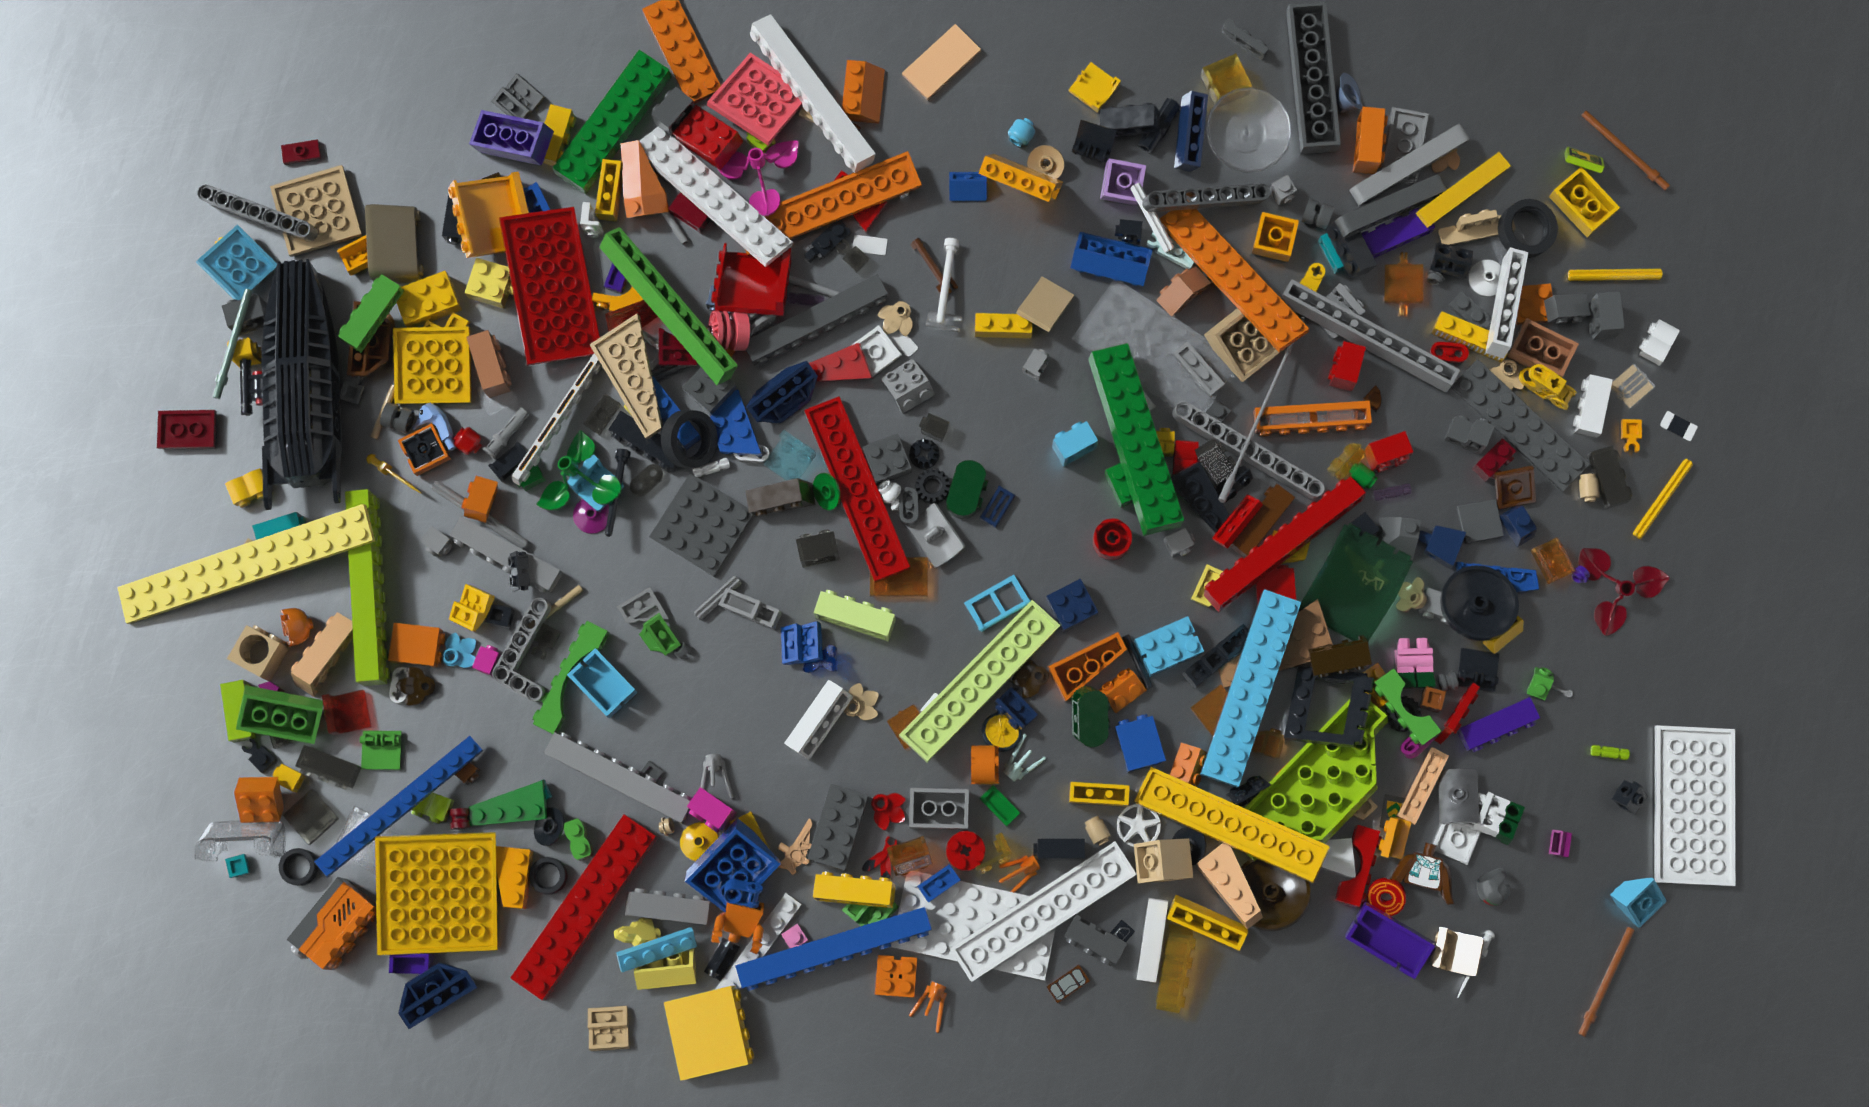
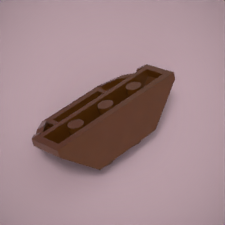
[347,301,392,377]

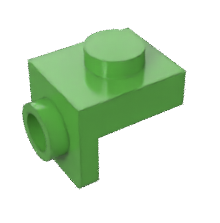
[1527,667,1554,700]

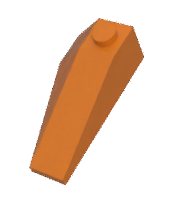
[621,140,669,218]

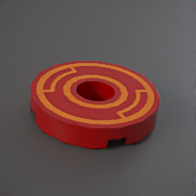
[1367,878,1406,916]

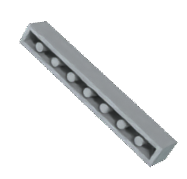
[544,732,691,824]

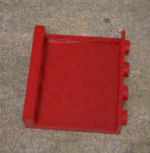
[711,243,792,316]

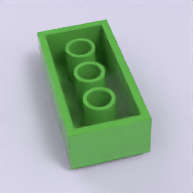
[236,685,323,744]

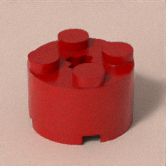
[1092,518,1132,560]
[946,831,985,872]

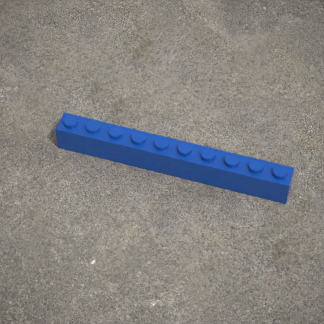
[735,907,932,991]

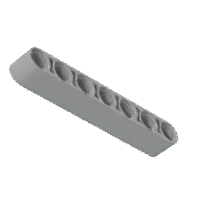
[1349,124,1470,206]

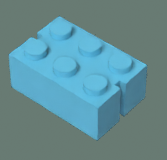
[1134,616,1204,677]
[567,648,638,719]

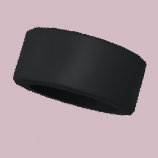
[278,848,318,886]
[529,857,568,895]

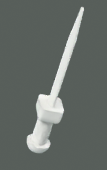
[1457,930,1495,998]

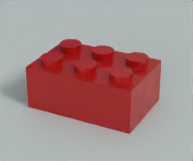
[673,105,744,170]

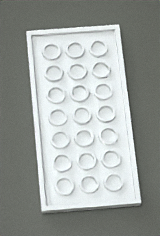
[1654,725,1735,886]
[891,870,1056,981]

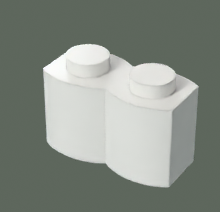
[1639,319,1680,365]

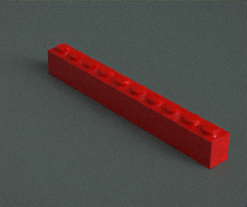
[1204,476,1366,612]

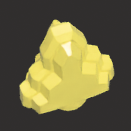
[613,918,661,946]

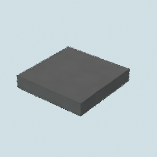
[1457,499,1504,544]

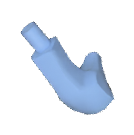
[412,403,456,451]

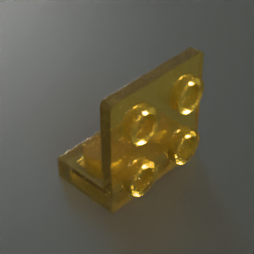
[975,832,1012,874]

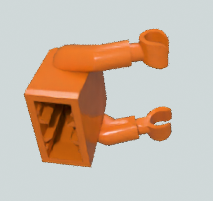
[711,901,764,954]

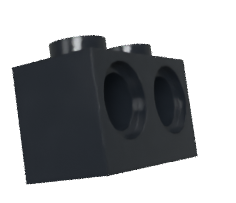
[1430,242,1473,279]

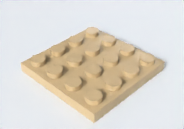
[270,165,363,257]

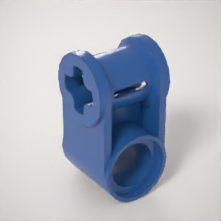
[724,879,763,908]

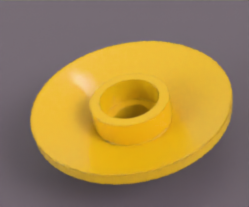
[680,822,718,861]

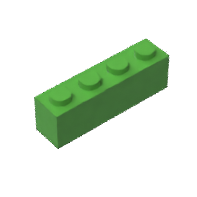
[338,274,404,353]

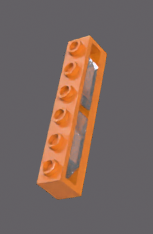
[1253,401,1372,436]

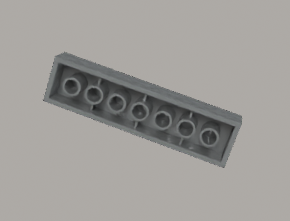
[1286,2,1341,154]

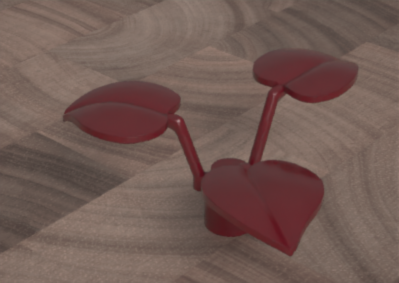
[1579,548,1670,636]

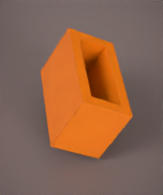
[461,476,498,523]

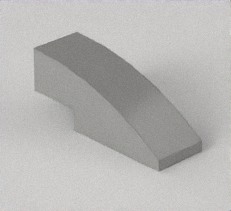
[719,588,782,630]

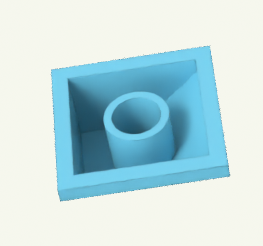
[1610,877,1667,928]

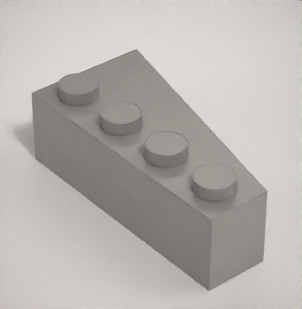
[624,888,710,925]

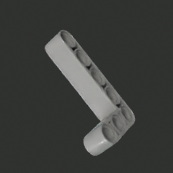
[492,598,552,702]

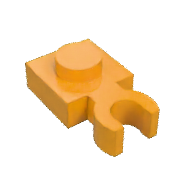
[1621,419,1642,453]

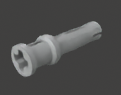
[482,407,530,460]

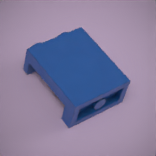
[1115,714,1166,773]

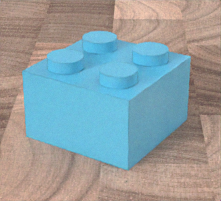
[1052,421,1098,467]

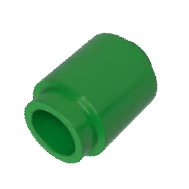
[1348,462,1378,489]

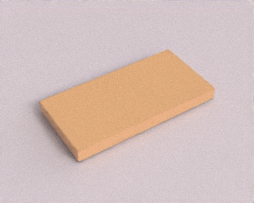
[902,24,981,101]

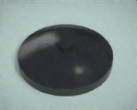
[1440,565,1519,641]

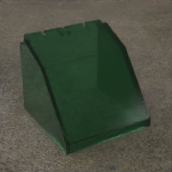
[1299,523,1413,641]

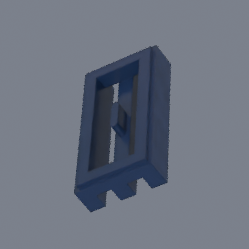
[979,486,1015,528]

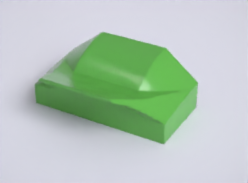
[639,613,681,656]

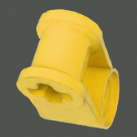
[1300,263,1325,292]

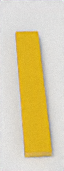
[1416,152,1511,228]

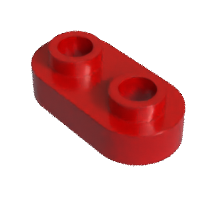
[1430,342,1469,364]

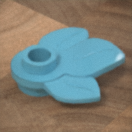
[442,632,476,668]

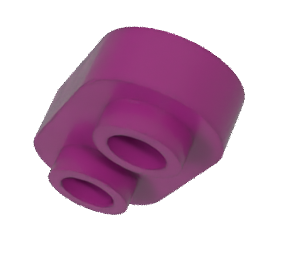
[1401,736,1436,759]

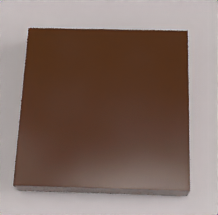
[1495,466,1536,509]

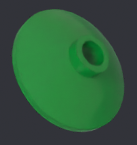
[813,473,840,510]

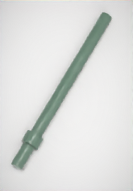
[213,289,252,399]

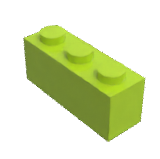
[220,680,256,743]

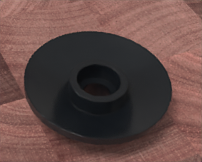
[534,807,565,846]
[1172,827,1207,866]

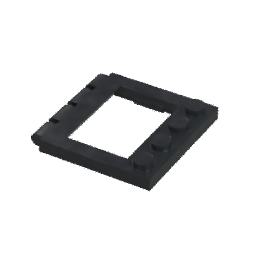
[1284,666,1375,748]

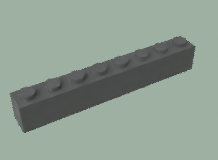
[746,274,888,366]

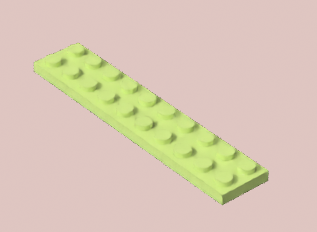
[899,600,1060,763]

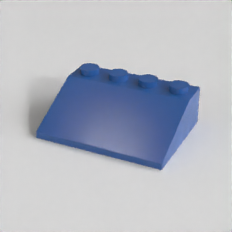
[685,818,781,912]

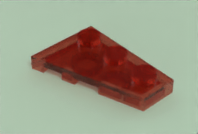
[605,300,658,332]

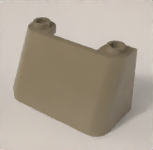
[365,204,424,284]

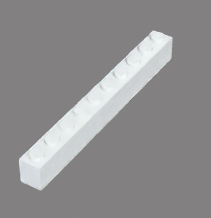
[750,14,875,173]

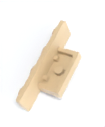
[1438,209,1516,245]

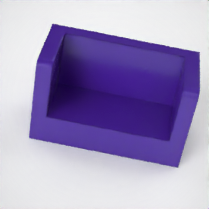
[389,954,434,974]

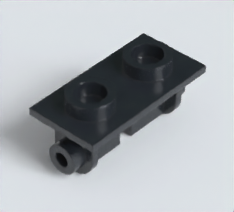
[1216,465,1253,503]
[508,551,530,592]
[704,937,740,981]

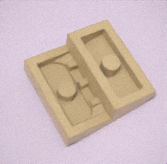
[588,1006,629,1051]

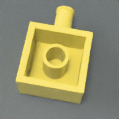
[465,258,513,309]

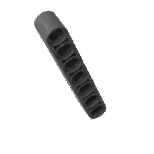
[1335,174,1447,238]
[1142,183,1270,212]
[197,184,318,242]

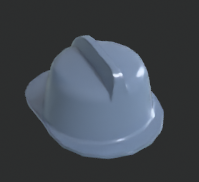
[1336,73,1362,113]

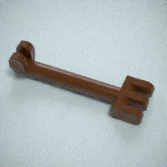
[910,238,958,294]

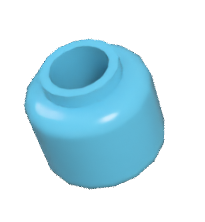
[1008,118,1036,147]

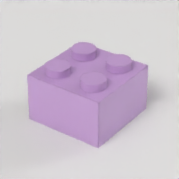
[1100,159,1146,206]

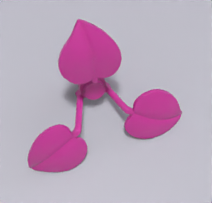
[717,140,799,216]

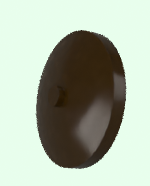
[1241,858,1311,931]

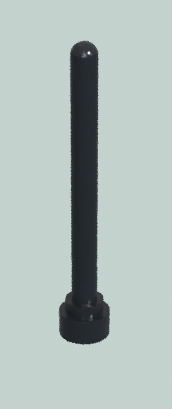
[605,449,631,537]

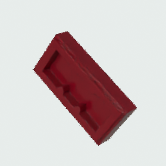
[281,139,321,165]

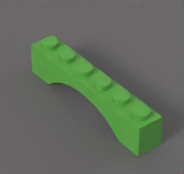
[532,621,610,734]

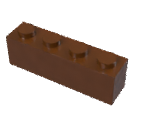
[1230,484,1295,558]

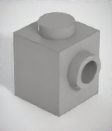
[1270,175,1297,206]
[420,525,453,557]
[1164,528,1195,557]

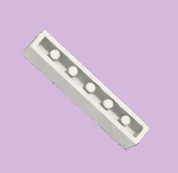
[1485,247,1528,358]

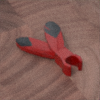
[862,836,897,878]

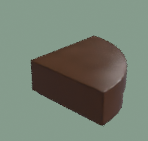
[1362,385,1382,412]

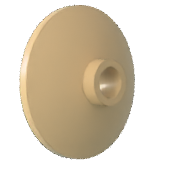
[1027,145,1064,179]

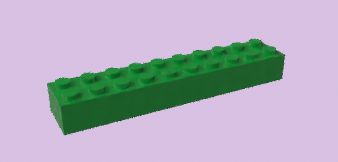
[1088,343,1184,536]

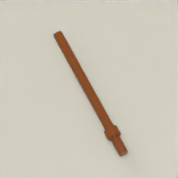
[1581,110,1670,190]
[1578,927,1635,1037]

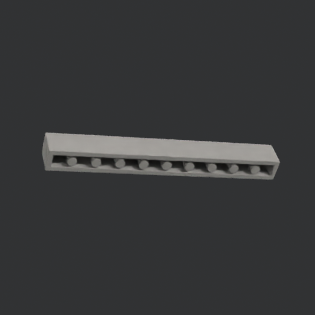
[1281,279,1460,392]

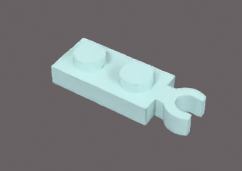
[1147,232,1194,270]

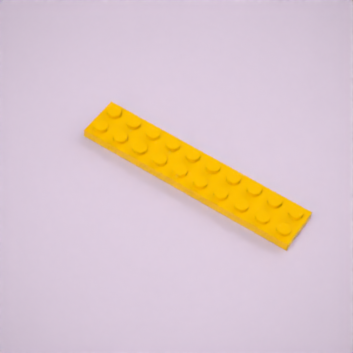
[1134,767,1330,883]

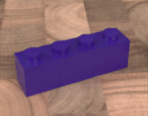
[1361,208,1435,259]
[1457,697,1540,752]

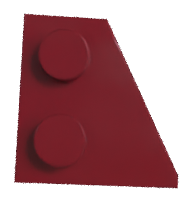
[658,328,697,366]

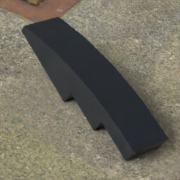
[1182,624,1249,689]

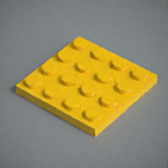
[393,327,472,404]

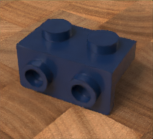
[994,687,1038,731]

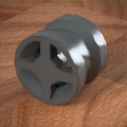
[1438,671,1459,692]

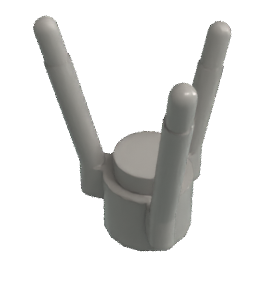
[700,754,734,799]

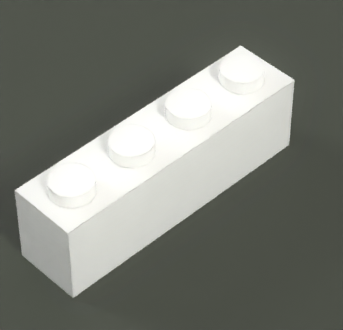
[784,680,853,760]

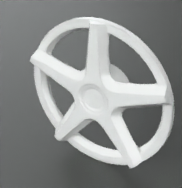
[1117,804,1161,847]

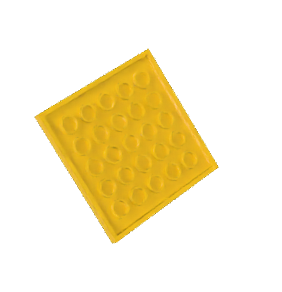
[375,832,498,955]

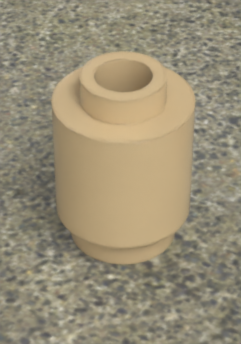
[1579,474,1600,503]
[1085,816,1111,846]

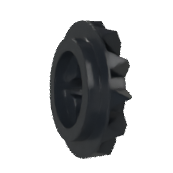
[909,438,939,469]

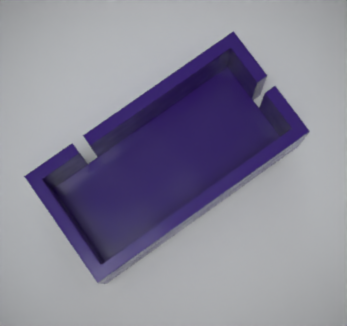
[1345,901,1435,979]

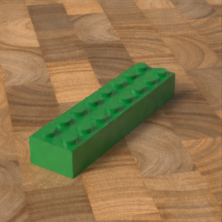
[553,50,672,195]

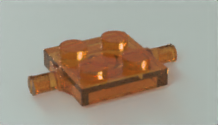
[1384,252,1423,316]

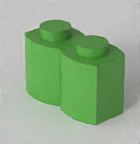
[564,818,594,861]

